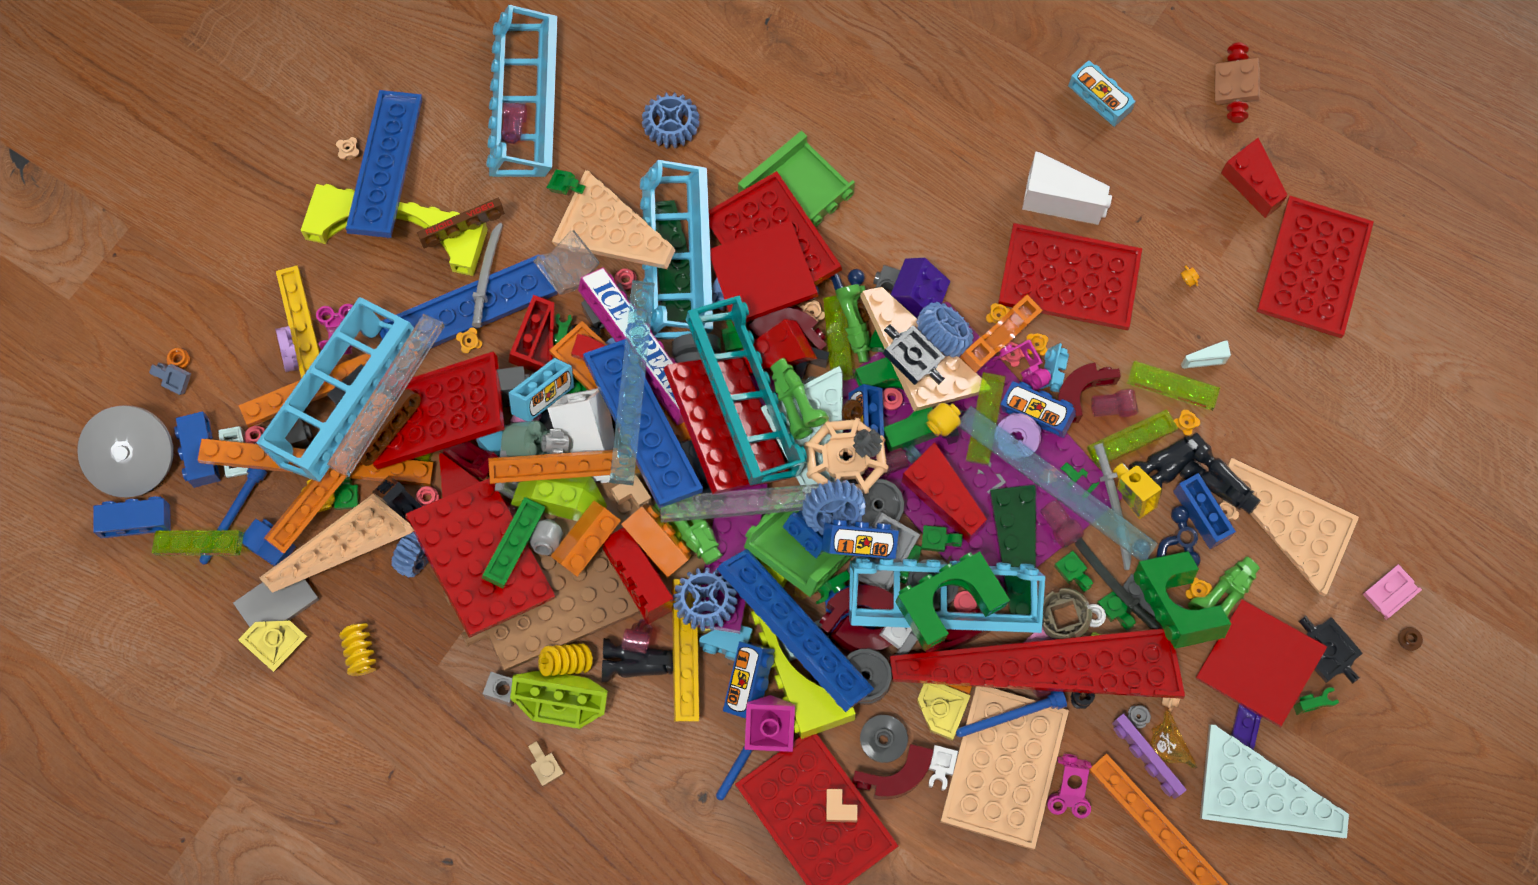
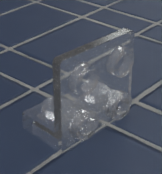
[533,230,600,295]

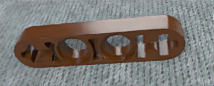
[354,389,421,466]

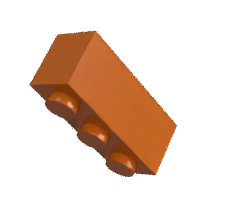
[550,501,621,577]
[621,502,692,578]

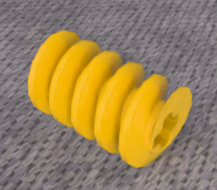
[339,623,376,676]
[538,643,593,676]

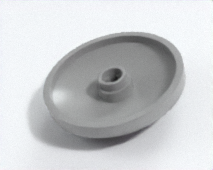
[77,405,173,497]

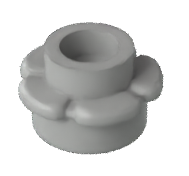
[1127,705,1151,728]

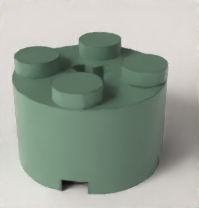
[501,421,550,457]

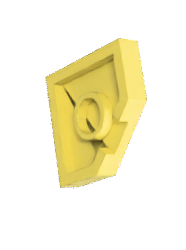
[238,621,307,672]
[917,684,970,741]

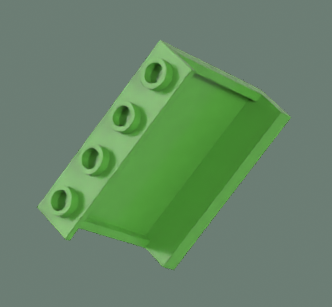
[738,130,855,227]
[744,487,853,597]

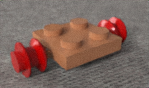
[1215,42,1260,123]

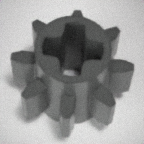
[853,429,883,458]

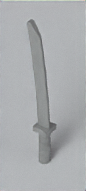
[472,223,503,328]
[1094,443,1131,570]

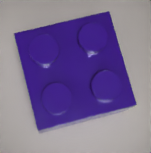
[891,258,950,319]

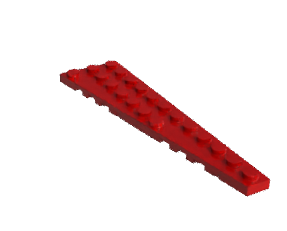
[890,629,1185,699]

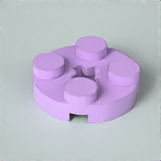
[276,326,299,372]
[994,413,1041,459]

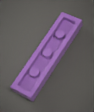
[1112,714,1186,799]

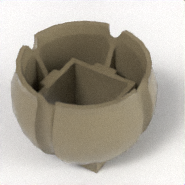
[1042,588,1092,640]

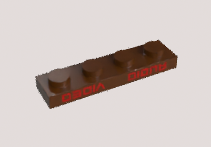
[417,197,505,249]

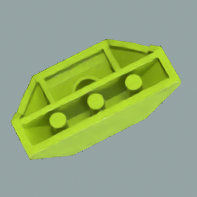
[511,476,607,521]
[510,671,608,729]

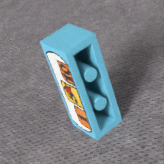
[1068,61,1136,127]
[509,358,574,421]

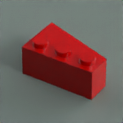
[1221,138,1288,218]
[509,295,554,372]
[740,319,817,375]

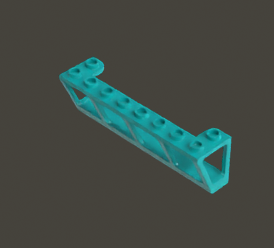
[686,295,807,486]

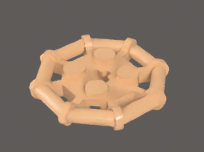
[804,418,889,495]

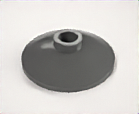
[860,715,908,763]

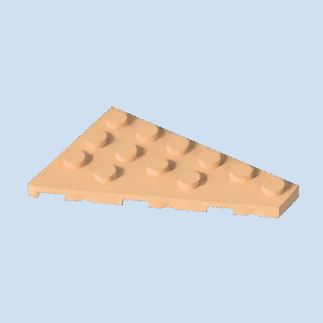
[552,170,675,269]
[860,287,991,411]
[1227,458,1359,596]
[259,494,414,593]

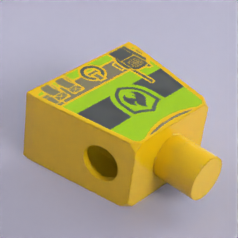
[1113,463,1162,520]

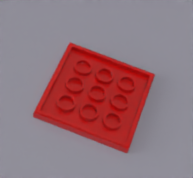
[710,220,819,325]
[1196,600,1327,728]

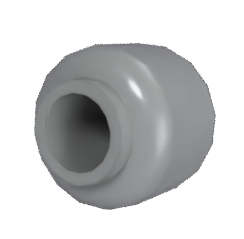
[529,519,563,555]

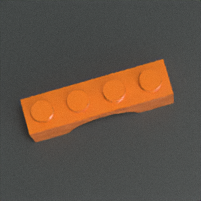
[960,294,1043,372]

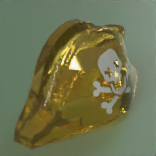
[1151,710,1198,769]

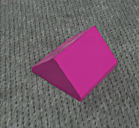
[745,695,795,752]

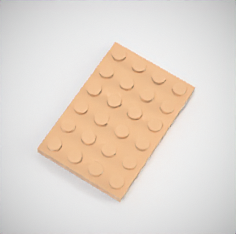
[940,687,1069,850]

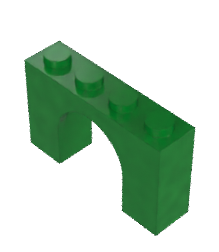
[854,357,940,455]
[895,551,1010,651]
[1134,551,1231,649]

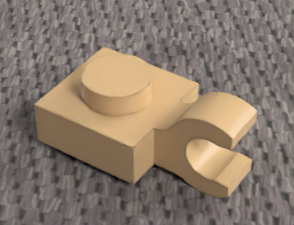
[528,741,564,787]

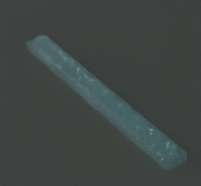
[609,280,655,485]
[959,406,1158,561]

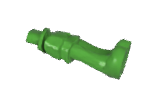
[835,284,871,363]
[771,358,829,440]
[654,496,722,565]
[1188,557,1260,617]

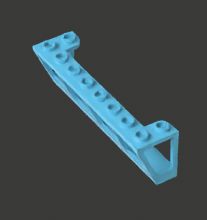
[486,5,557,177]
[640,160,713,340]
[256,297,420,482]
[849,557,1045,633]

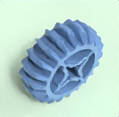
[642,92,699,149]
[916,302,974,358]
[802,479,866,535]
[392,532,429,578]
[673,567,737,631]

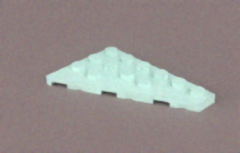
[761,366,844,513]
[1200,725,1349,839]

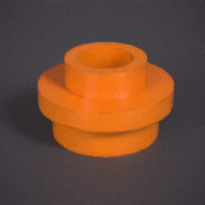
[167,348,190,369]

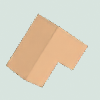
[611,475,651,509]
[826,789,857,822]

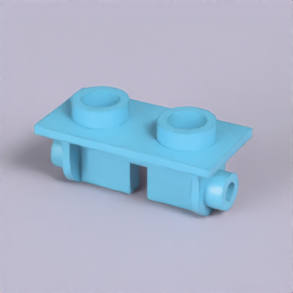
[1040,343,1069,392]

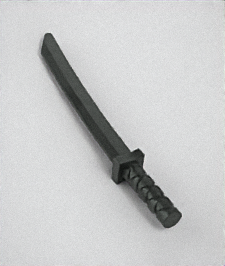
[1074,534,1162,630]

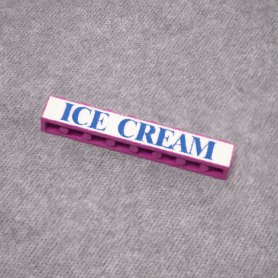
[578,268,684,425]

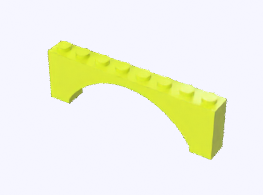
[301,184,488,276]
[747,556,856,739]

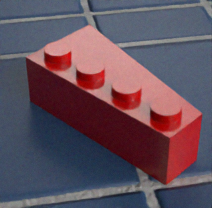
[901,442,987,543]
[601,527,674,625]

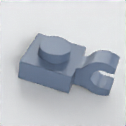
[149,363,191,395]

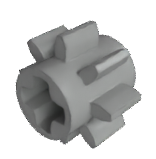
[541,429,569,454]

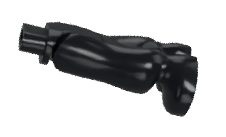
[1129,432,1206,495]
[1180,443,1261,515]
[601,638,673,683]

